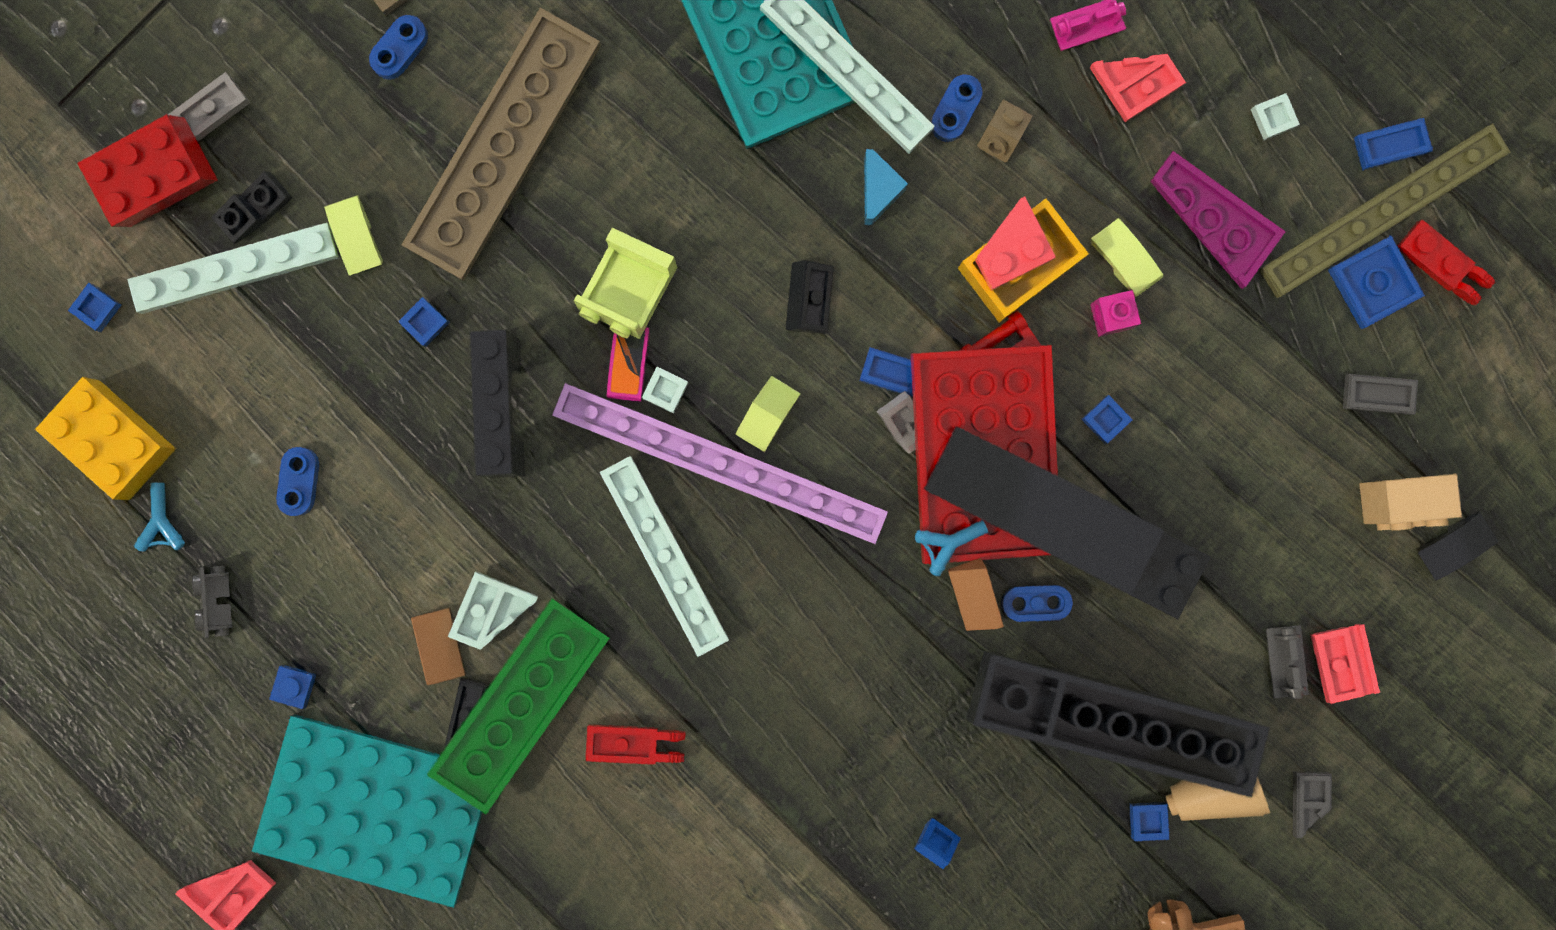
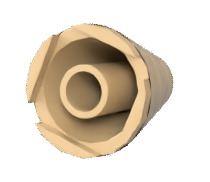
[1166,777,1270,821]

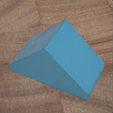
[864,149,908,225]

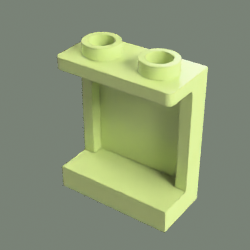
[574,228,677,339]

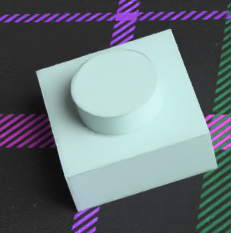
[1251,93,1300,140]
[642,367,689,414]

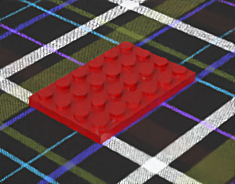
[911,345,1058,564]

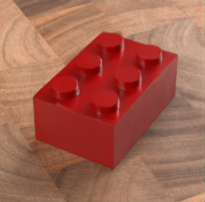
[77,114,218,227]

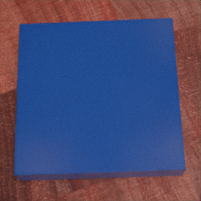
[1328,236,1425,329]

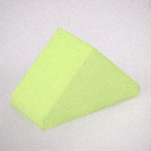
[735,376,800,452]

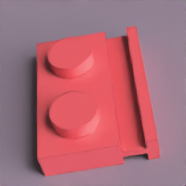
[1310,624,1380,704]

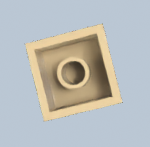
[1359,474,1462,530]

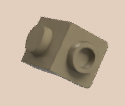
[977,99,1033,162]

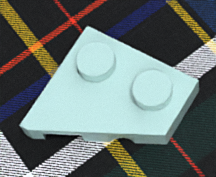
[448,571,538,650]

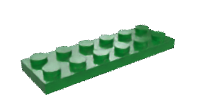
[427,598,610,814]

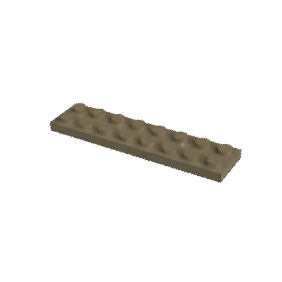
[402,7,601,281]

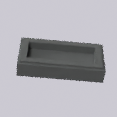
[1343,374,1418,415]

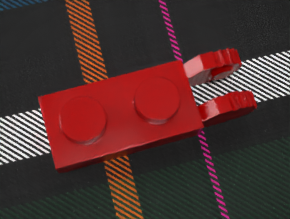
[1398,220,1495,306]
[586,724,685,765]

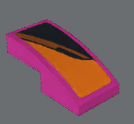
[607,328,650,402]

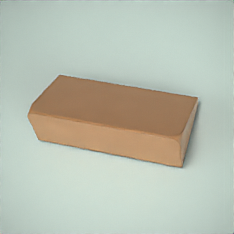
[947,558,1004,631]
[411,608,466,686]

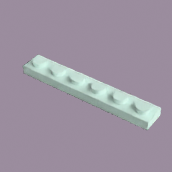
[760,0,934,154]
[127,223,340,314]
[600,456,729,657]

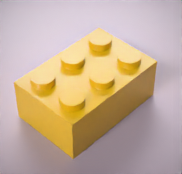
[958,198,1089,322]
[35,377,176,500]

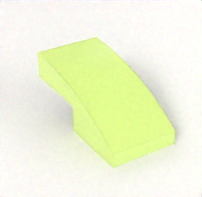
[324,195,383,276]
[1091,218,1163,298]

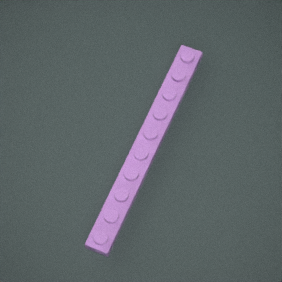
[552,383,888,544]

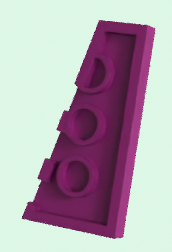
[1150,151,1286,289]

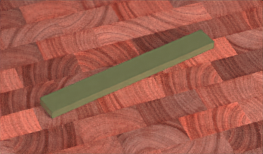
[1259,123,1511,298]

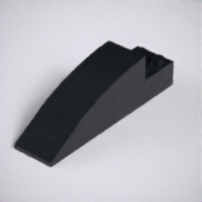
[924,426,1211,619]
[966,651,1270,798]

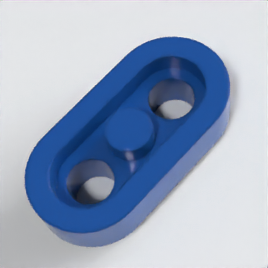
[369,15,428,79]
[931,75,982,142]
[276,447,319,516]
[1001,585,1073,622]

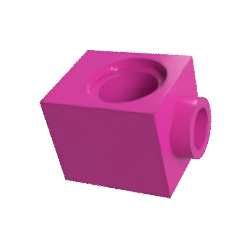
[1090,290,1141,337]

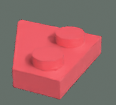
[1090,54,1186,123]
[975,197,1056,291]
[175,860,276,930]

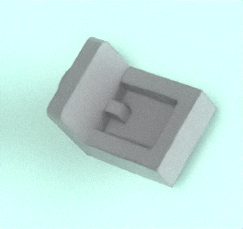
[877,391,916,453]

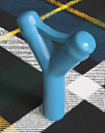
[134,482,185,552]
[915,520,988,576]

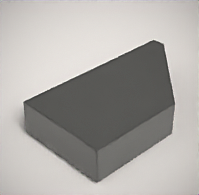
[1293,771,1332,838]

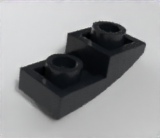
[211,171,293,243]
[1416,511,1498,581]

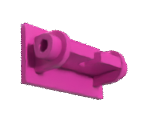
[1050,0,1126,51]

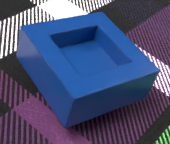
[68,283,122,332]
[398,297,450,347]
[1081,395,1132,444]
[269,665,317,709]
[1129,802,1169,841]
[914,818,961,869]

